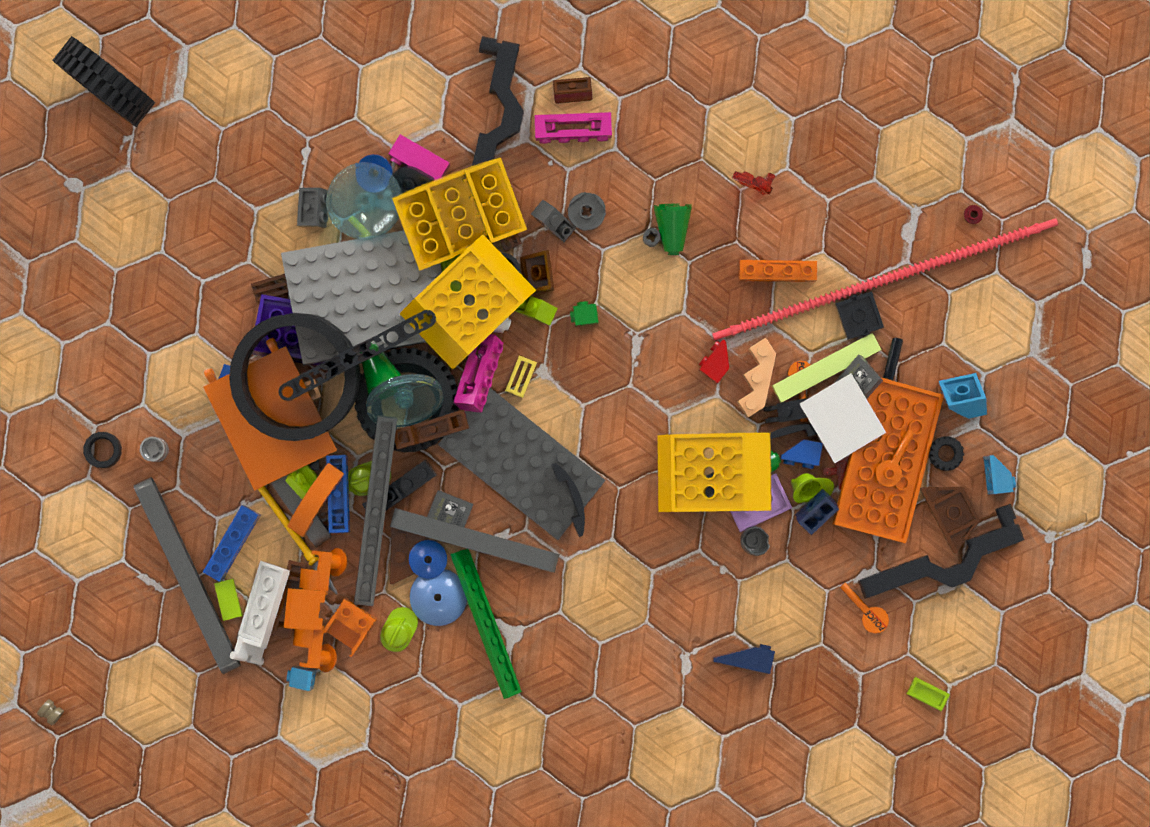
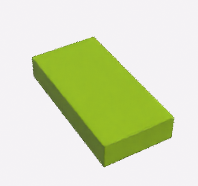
[214,579,243,621]
[906,677,950,711]

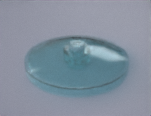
[326,162,402,240]
[366,374,444,428]

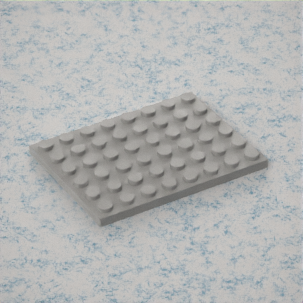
[281,230,442,366]

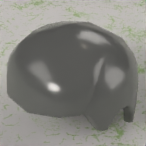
[740,526,770,556]

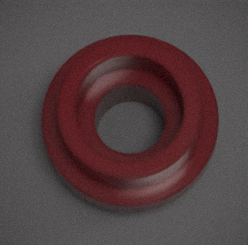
[964,205,983,224]

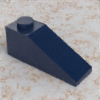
[712,644,775,674]

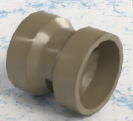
[37,699,64,726]

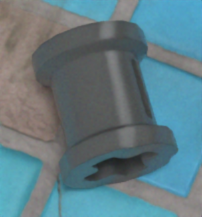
[643,228,660,247]

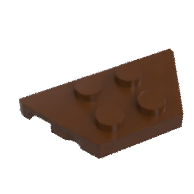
[920,487,980,554]
[390,510,430,584]

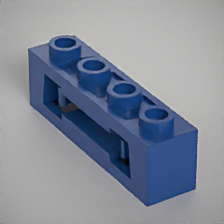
[326,455,350,533]
[203,505,261,582]

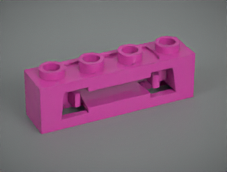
[535,112,612,144]
[453,334,504,413]

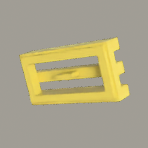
[505,355,537,398]

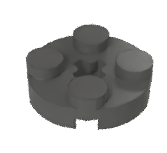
[568,192,606,231]

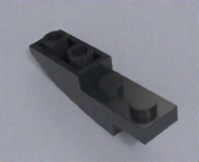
[362,460,437,512]

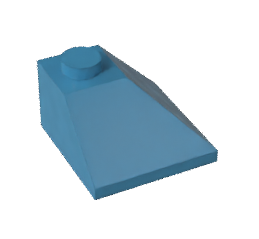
[939,373,987,419]
[983,455,1016,494]

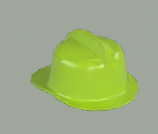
[348,461,391,496]
[791,473,834,503]
[380,607,418,652]

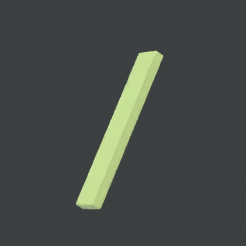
[772,333,881,403]

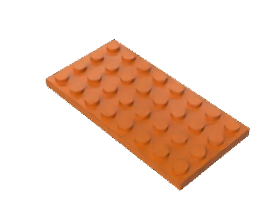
[832,378,944,543]

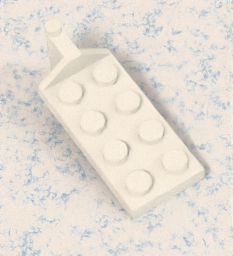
[230,561,290,665]

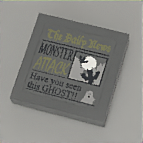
[834,354,883,399]
[427,490,474,528]

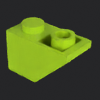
[515,296,558,326]

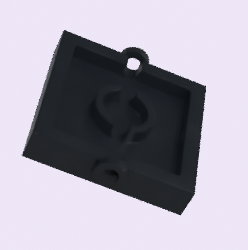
[835,291,884,340]

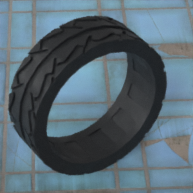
[229,313,361,441]

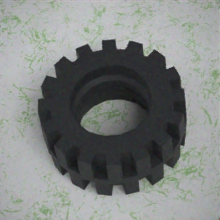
[928,436,964,471]

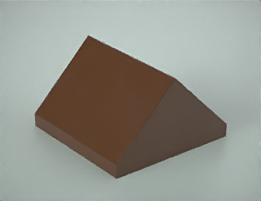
[520,250,555,294]

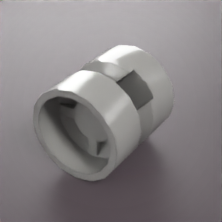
[140,437,169,462]

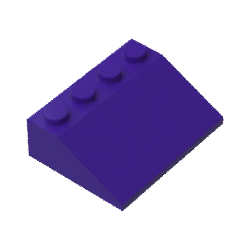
[252,294,324,366]

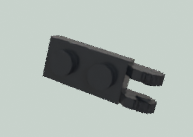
[763,398,808,423]

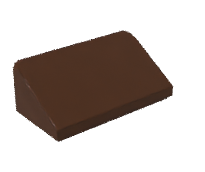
[553,77,593,104]

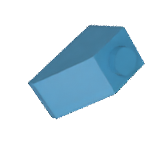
[286,666,317,691]

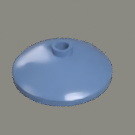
[410,569,467,626]

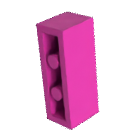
[388,134,450,180]

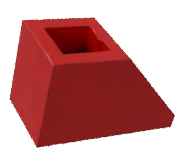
[698,339,729,384]

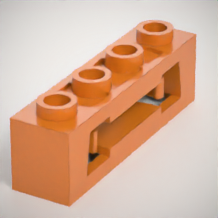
[739,260,817,282]

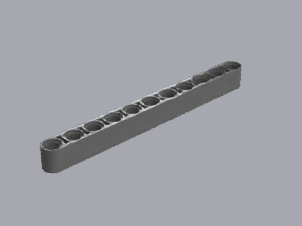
[134,477,241,674]

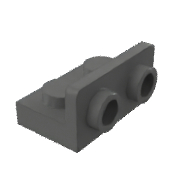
[297,187,330,228]

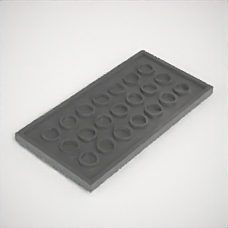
[438,388,606,540]

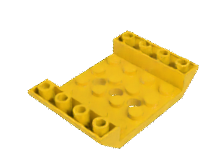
[399,235,536,370]
[657,433,772,512]

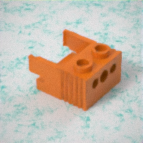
[323,598,378,657]

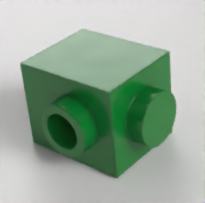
[570,301,599,327]

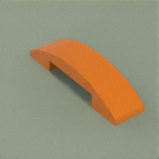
[287,463,344,537]

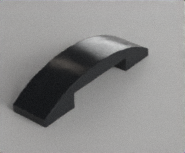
[770,424,817,439]
[551,462,585,537]

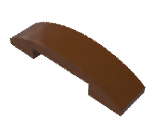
[395,410,469,450]
[272,560,308,639]

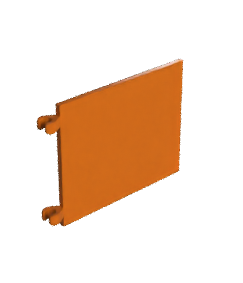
[203,338,337,491]

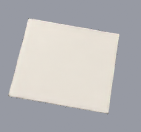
[800,373,886,463]

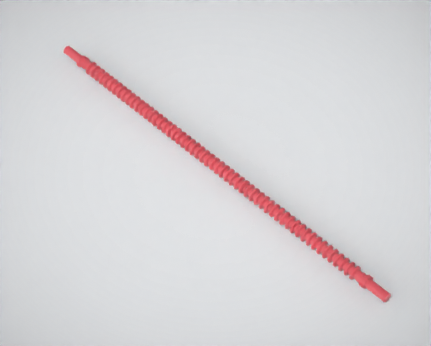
[712,218,1058,341]

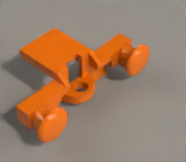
[284,548,347,673]

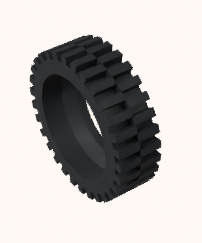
[52,36,155,127]
[354,348,459,453]

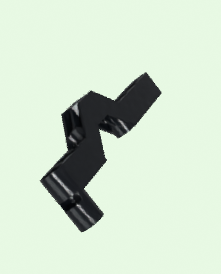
[472,36,524,166]
[278,310,436,401]
[858,504,1025,599]

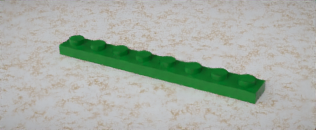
[450,548,522,699]

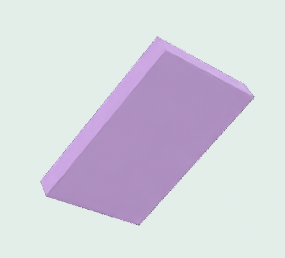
[730,473,792,532]

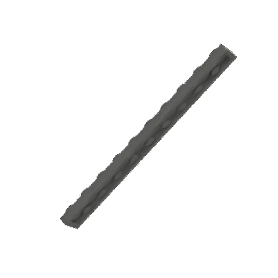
[354,415,397,606]

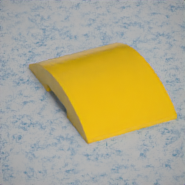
[392,157,527,271]

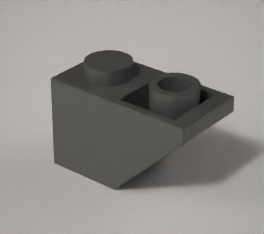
[531,200,576,242]

